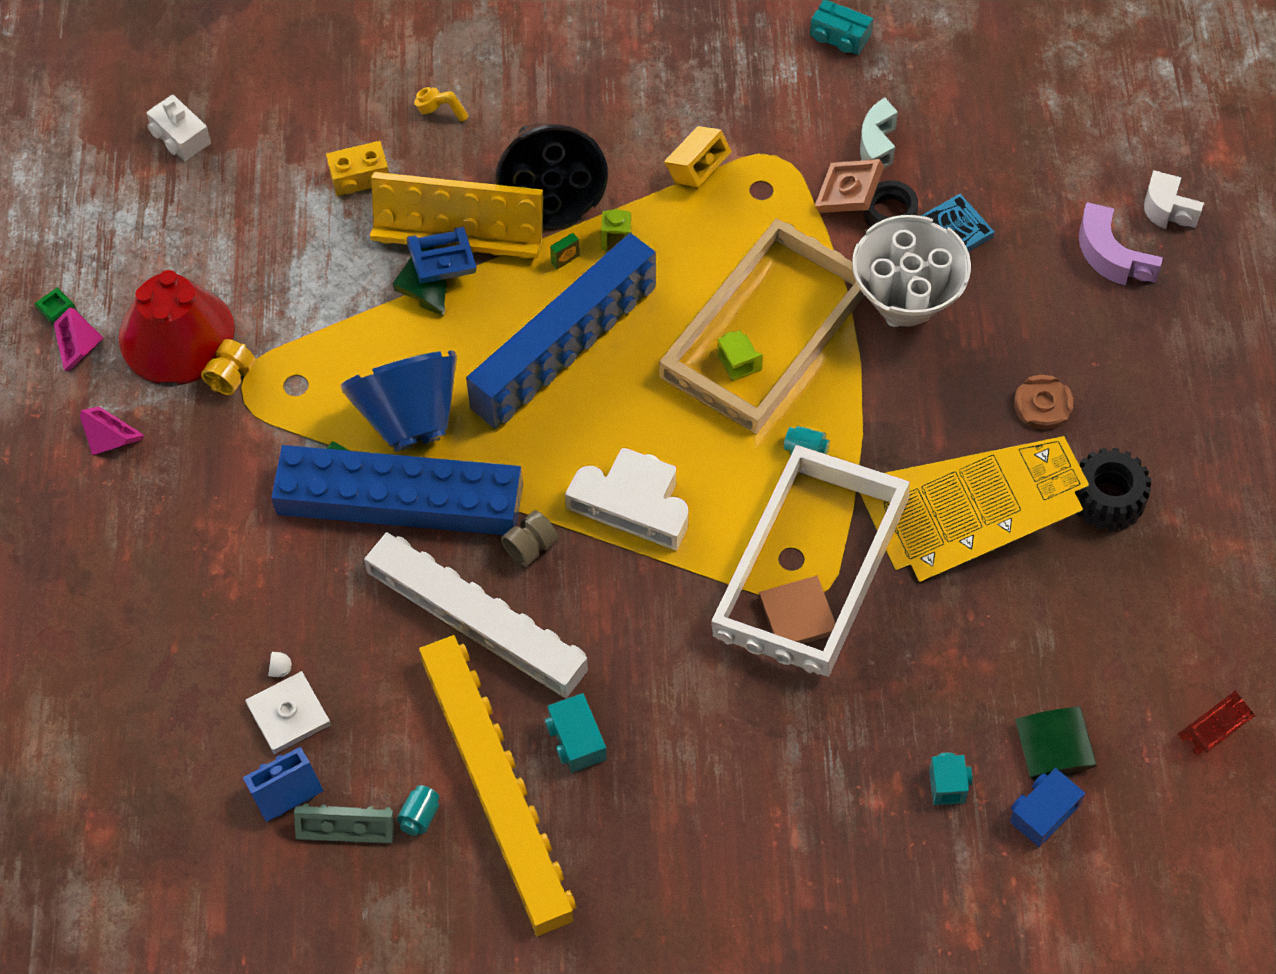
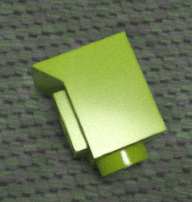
[601,209,632,251]
[717,330,763,381]

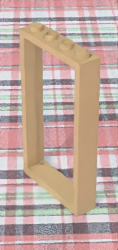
[659,218,865,434]

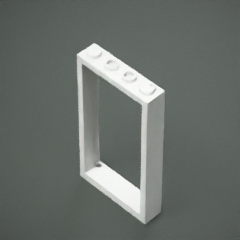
[711,445,910,677]

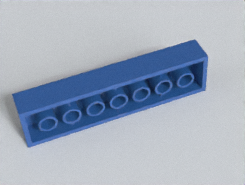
[466,233,656,429]
[271,445,523,535]

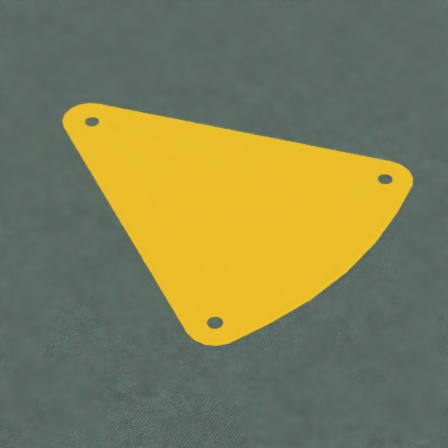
[241,154,863,595]

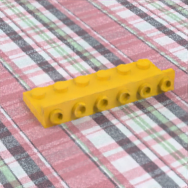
[370,172,543,259]

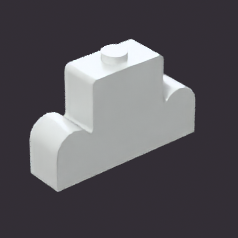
[565,448,689,551]

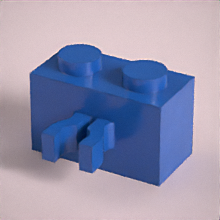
[243,747,324,822]

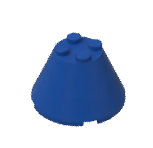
[340,350,457,452]

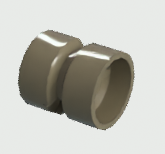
[501,510,559,568]

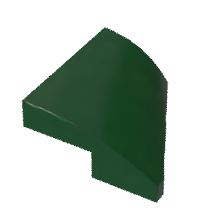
[392,247,447,316]

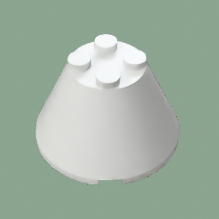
[852,215,971,327]

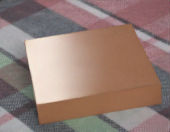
[815,159,884,213]
[759,575,836,644]

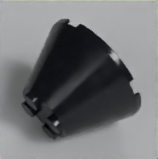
[495,123,608,230]

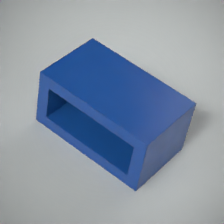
[1010,768,1085,848]

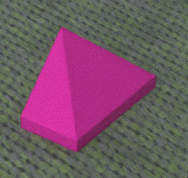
[53,308,104,372]
[80,406,144,455]

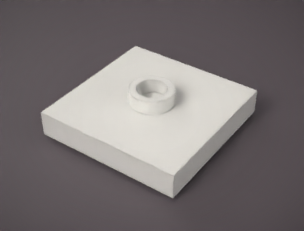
[245,671,331,755]

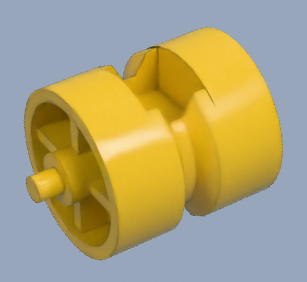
[201,339,256,395]

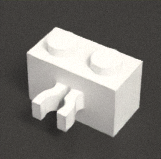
[146,94,211,161]

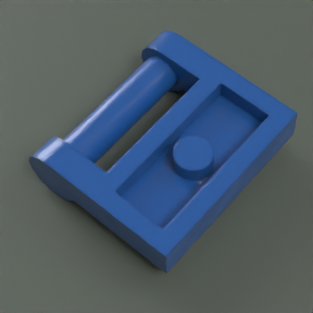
[407,227,477,284]

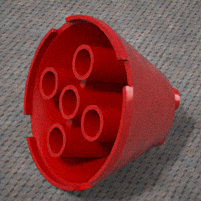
[119,270,235,385]

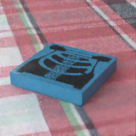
[921,194,994,252]

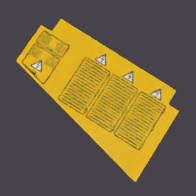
[860,436,1089,582]

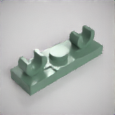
[294,803,394,843]

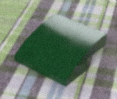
[1015,707,1097,781]

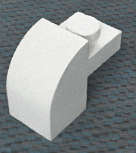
[1144,170,1204,229]

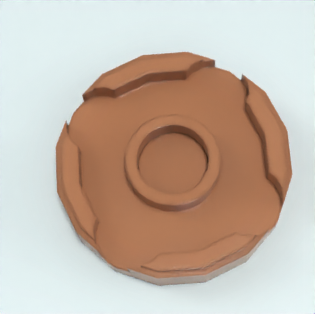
[1014,375,1074,430]

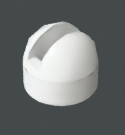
[268,651,292,677]

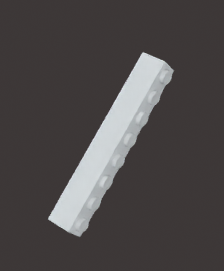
[364,532,588,699]

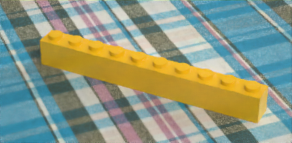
[419,635,577,936]

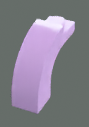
[1079,202,1163,285]

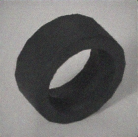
[864,180,918,227]

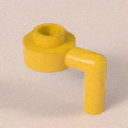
[414,87,469,122]

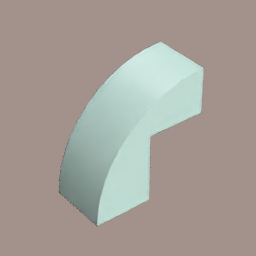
[860,98,898,168]

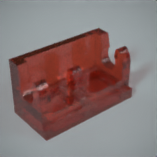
[1177,690,1256,754]

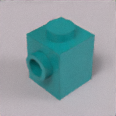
[929,752,972,805]

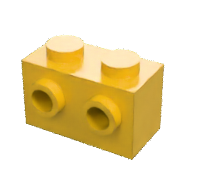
[664,126,732,187]
[326,141,389,196]

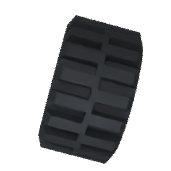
[1075,448,1152,531]

